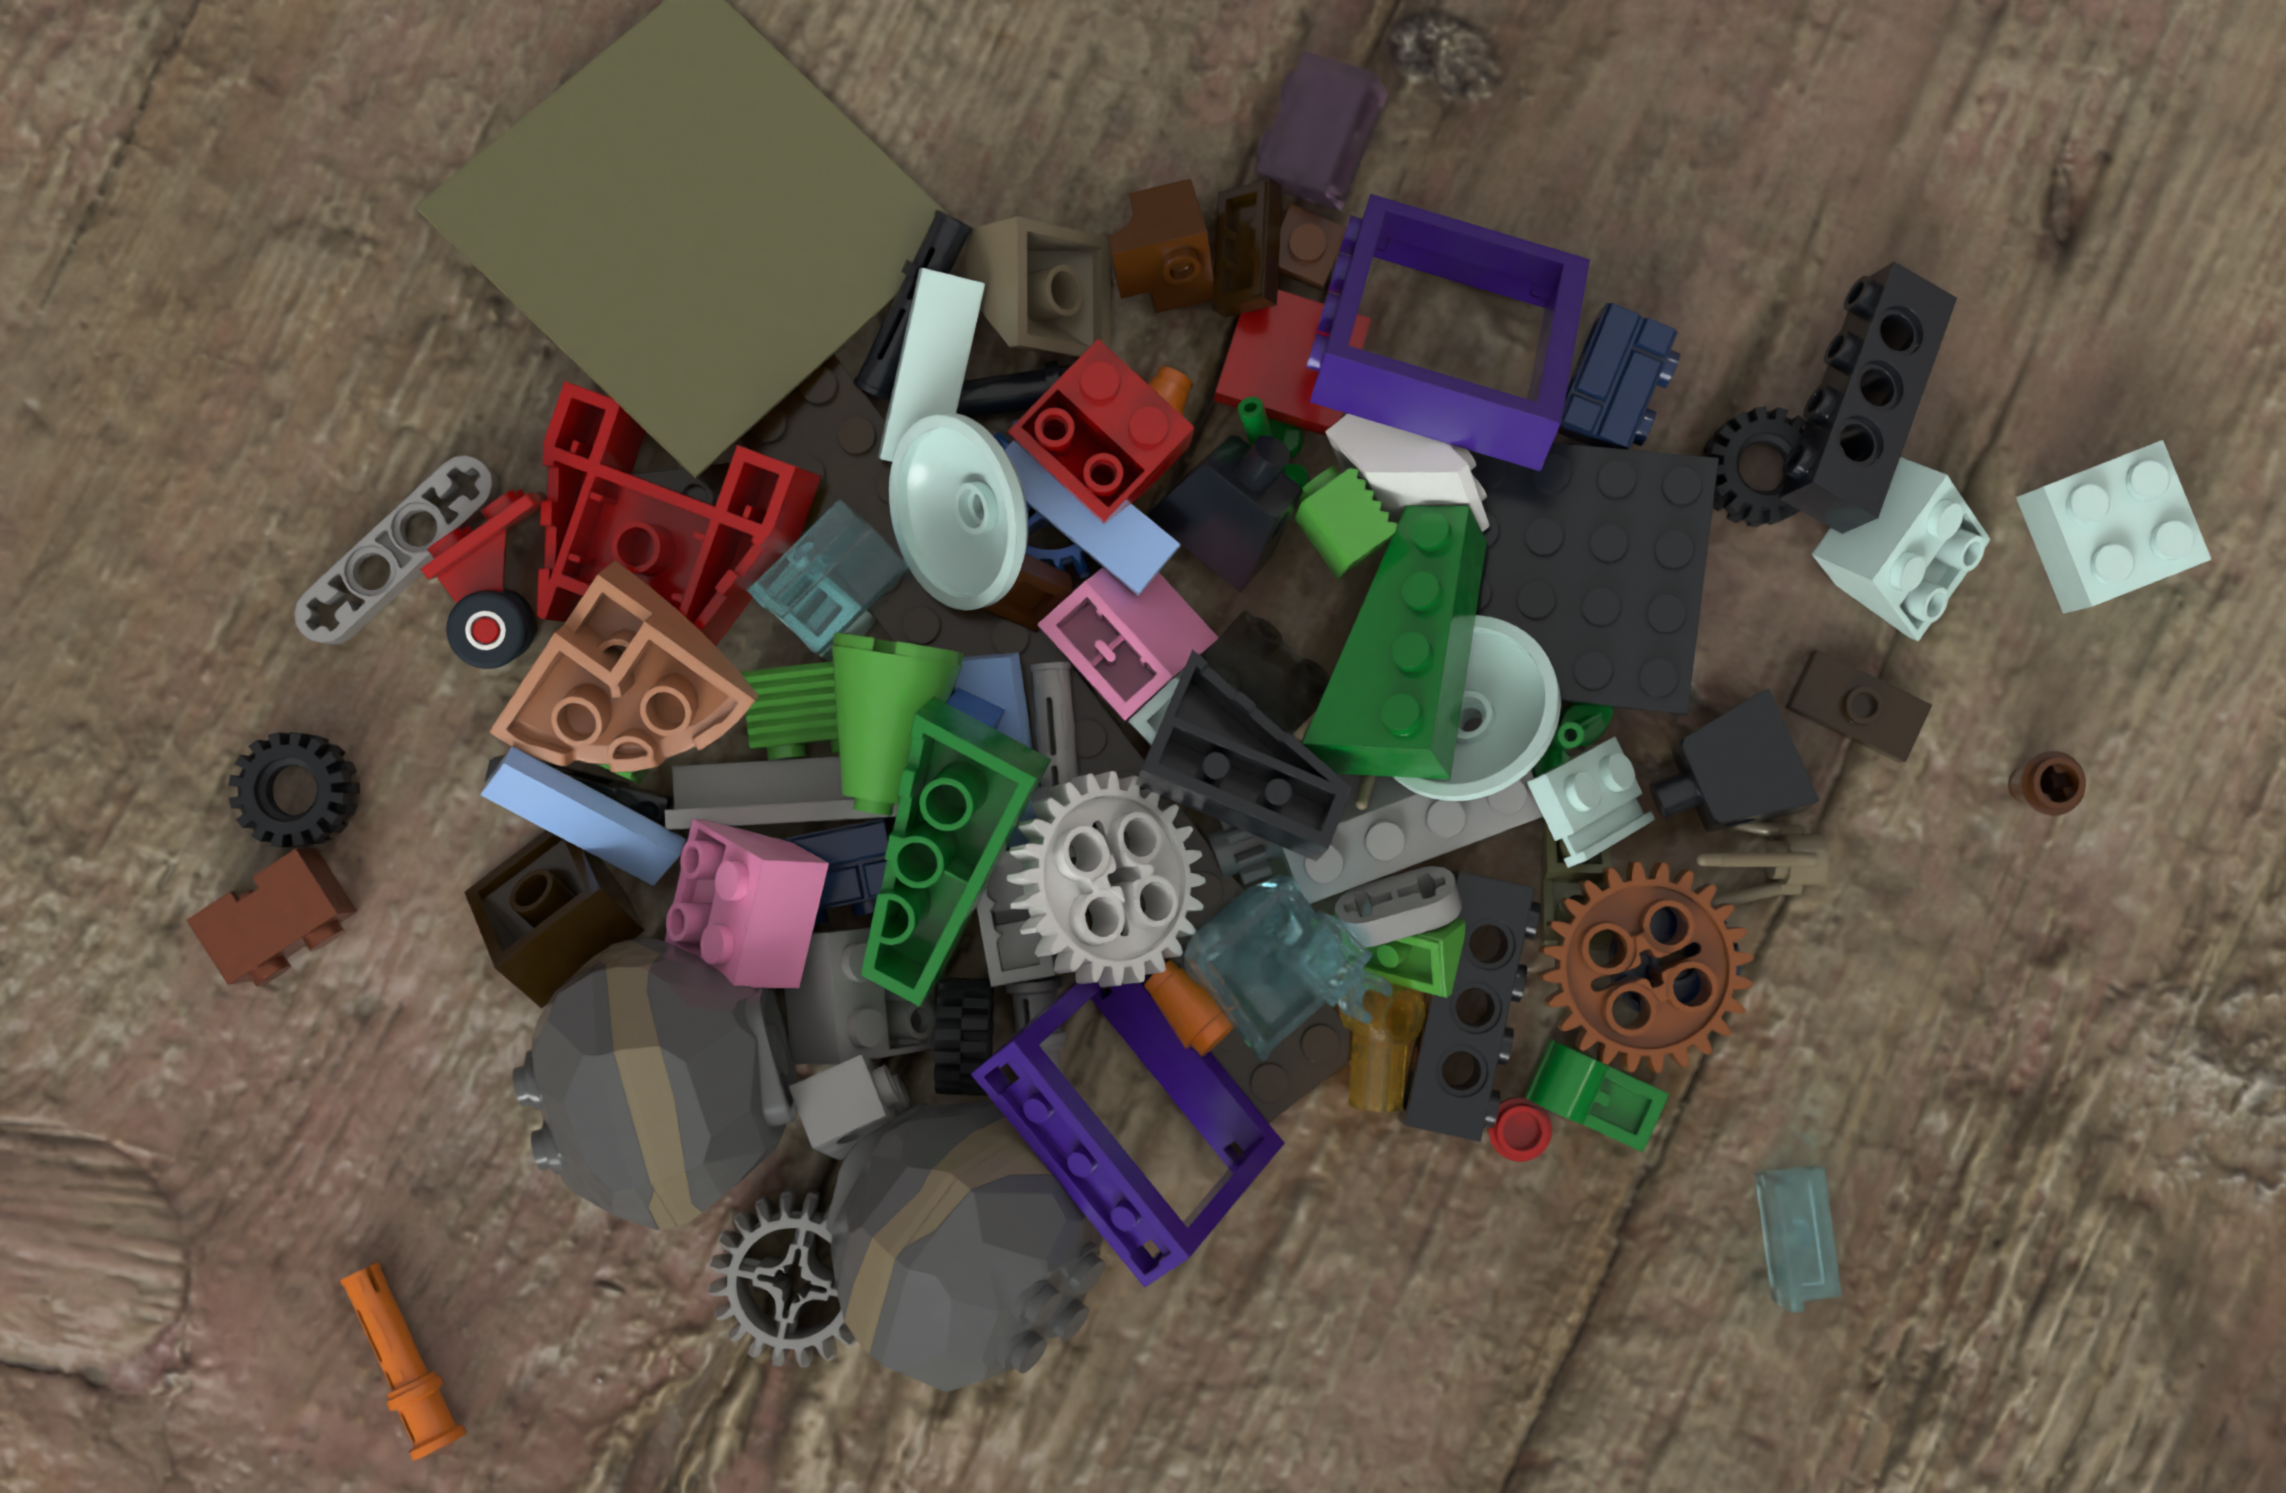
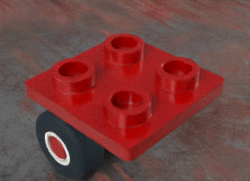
[420,489,547,669]

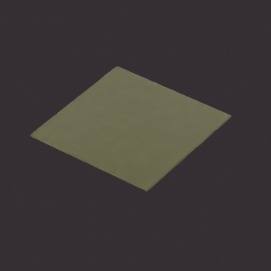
[415,0,949,479]

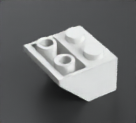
[1325,414,1490,532]

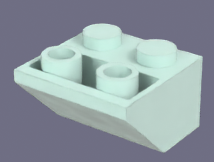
[1812,457,1991,641]

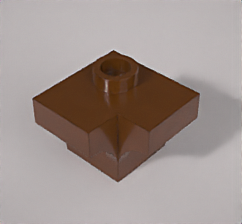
[1108,179,1214,313]

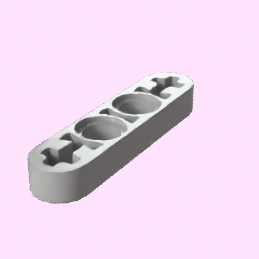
[294,455,500,645]

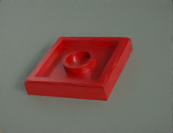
[1213,290,1371,436]

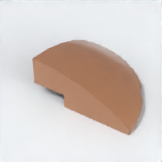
[489,560,759,772]

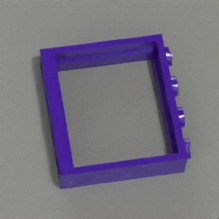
[1306,194,1590,471]
[971,974,1285,1288]

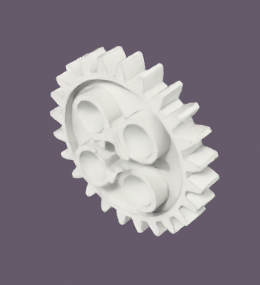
[1007,771,1206,987]

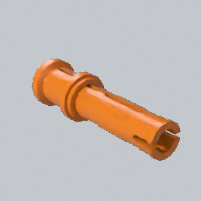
[340,1261,467,1461]

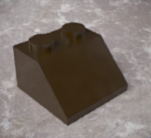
[464,830,645,1009]

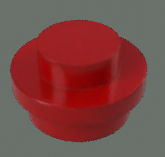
[1487,1097,1552,1162]

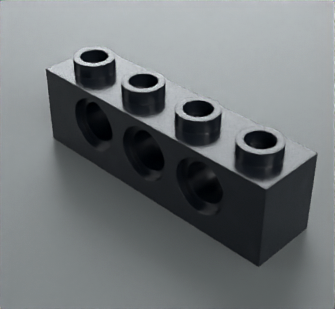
[1778,261,1957,534]
[1398,870,1541,1142]

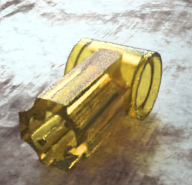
[1339,976,1426,1113]

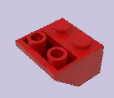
[1007,338,1195,524]

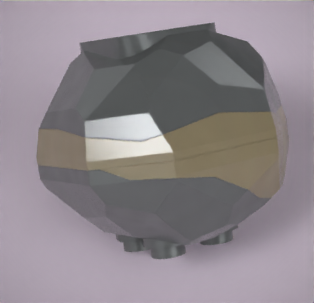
[513,938,799,1230]
[826,1101,1105,1392]

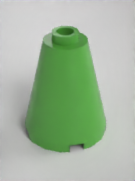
[832,632,963,816]

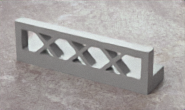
[665,757,899,830]

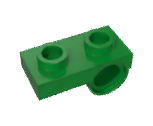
[1522,1038,1669,1152]

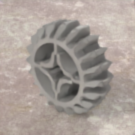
[708,1190,857,1367]

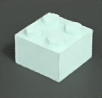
[2016,440,2212,614]

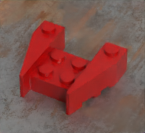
[537,381,822,646]

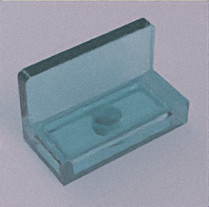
[747,499,908,655]
[1755,1165,1842,1313]

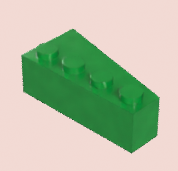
[1302,505,1487,780]
[861,697,1052,1007]

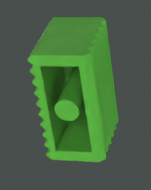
[1294,466,1397,580]
[741,661,839,761]

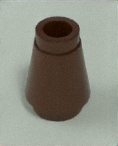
[2008,751,2086,816]

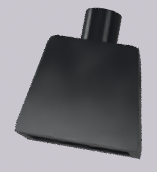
[1147,435,1301,593]
[1649,688,1820,832]

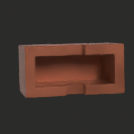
[186,848,358,987]

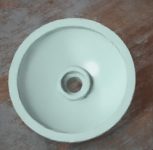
[889,413,1028,610]
[1393,615,1561,801]

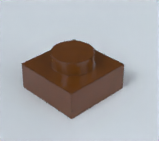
[1278,204,1347,291]
[983,554,1073,631]

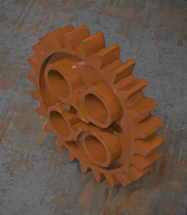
[1538,861,1754,1073]

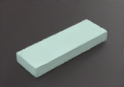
[878,268,985,462]

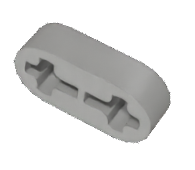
[1335,866,1462,948]

